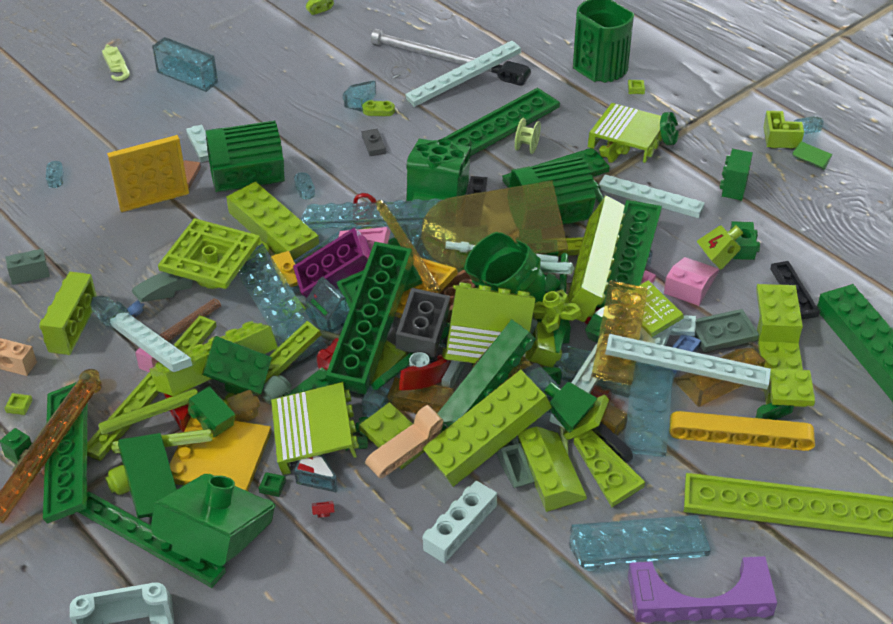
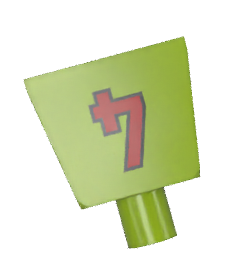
[696,225,743,270]

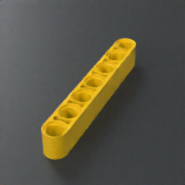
[669,411,815,451]

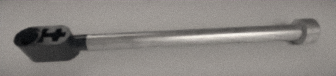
[371,29,531,86]

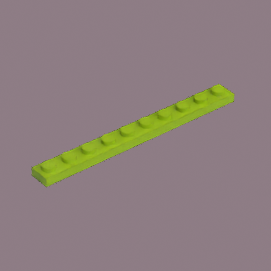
[87,315,217,461]

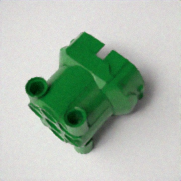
[464,232,561,303]

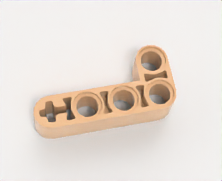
[365,405,443,479]

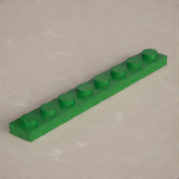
[78,491,226,588]

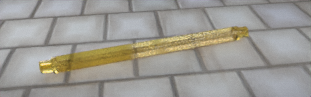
[376,200,441,294]

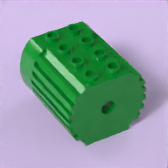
[573,0,634,83]
[205,120,285,192]
[507,157,596,230]

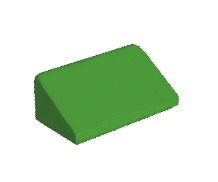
[792,141,833,170]

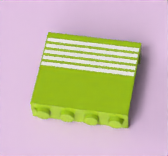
[587,103,663,163]
[442,282,535,370]
[271,382,359,475]

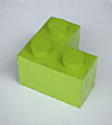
[763,111,804,149]

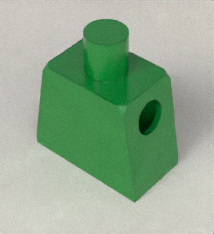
[544,382,597,433]

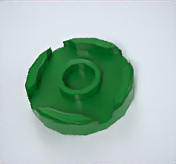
[660,112,679,146]

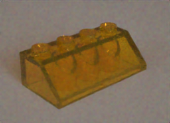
[674,348,766,407]

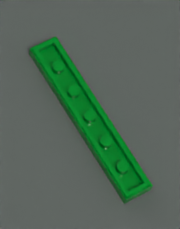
[371,324,450,390]

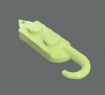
[102,44,130,81]

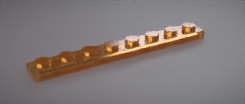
[0,379,98,523]

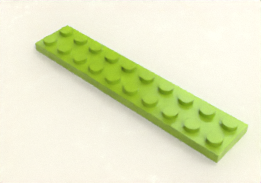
[683,473,893,537]

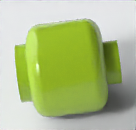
[105,465,130,495]

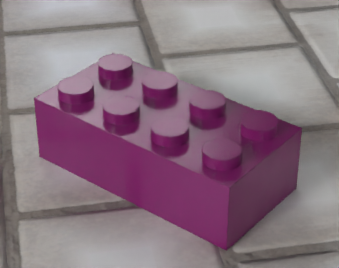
[293,227,371,302]

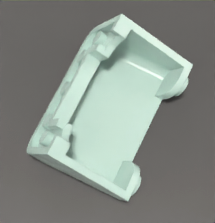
[70,583,175,624]

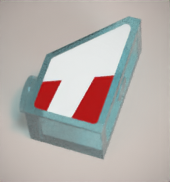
[294,455,338,493]

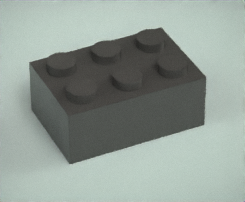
[396,288,450,357]

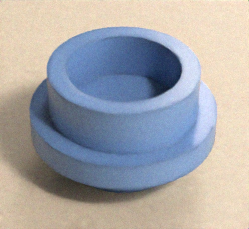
[126,300,145,317]

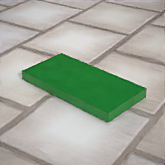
[118,433,177,519]

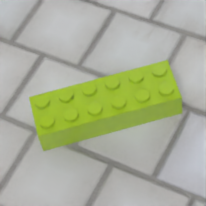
[226,182,320,265]
[149,321,278,396]
[422,370,552,487]

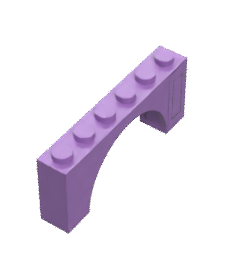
[628,556,777,623]

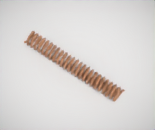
[159,298,221,342]

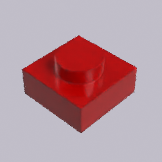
[312,501,335,518]

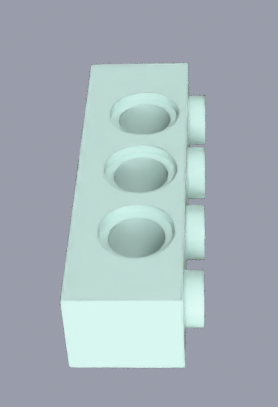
[422,481,497,564]

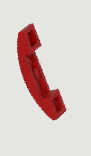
[399,354,451,391]

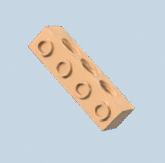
[0,338,37,376]

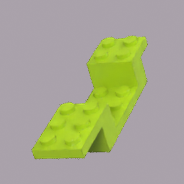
[756,284,815,407]

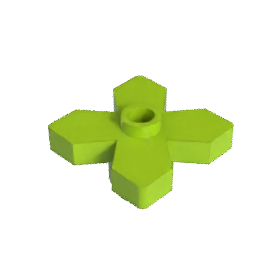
[533,290,582,333]

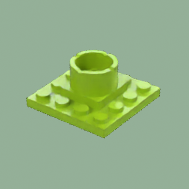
[158,218,261,289]

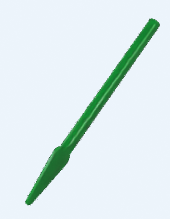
[553,253,569,353]

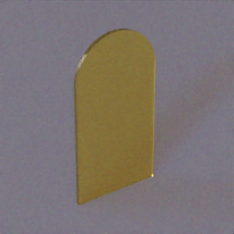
[421,181,568,268]

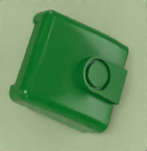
[151,474,275,566]

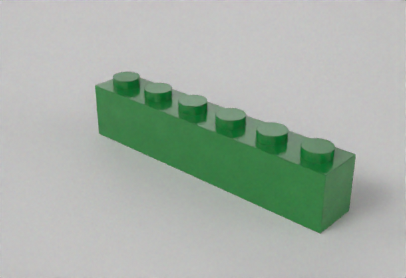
[437,319,536,427]

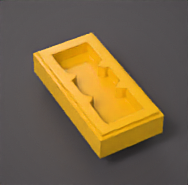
[271,251,298,289]

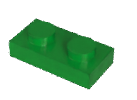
[756,402,794,420]

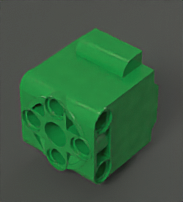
[406,138,471,217]

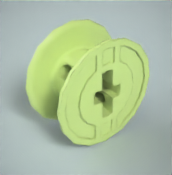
[514,118,541,154]

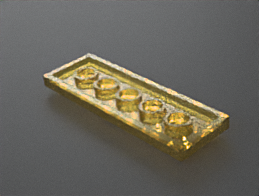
[591,280,648,385]

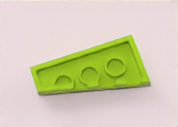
[574,430,645,508]

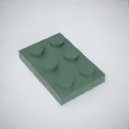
[695,309,759,353]

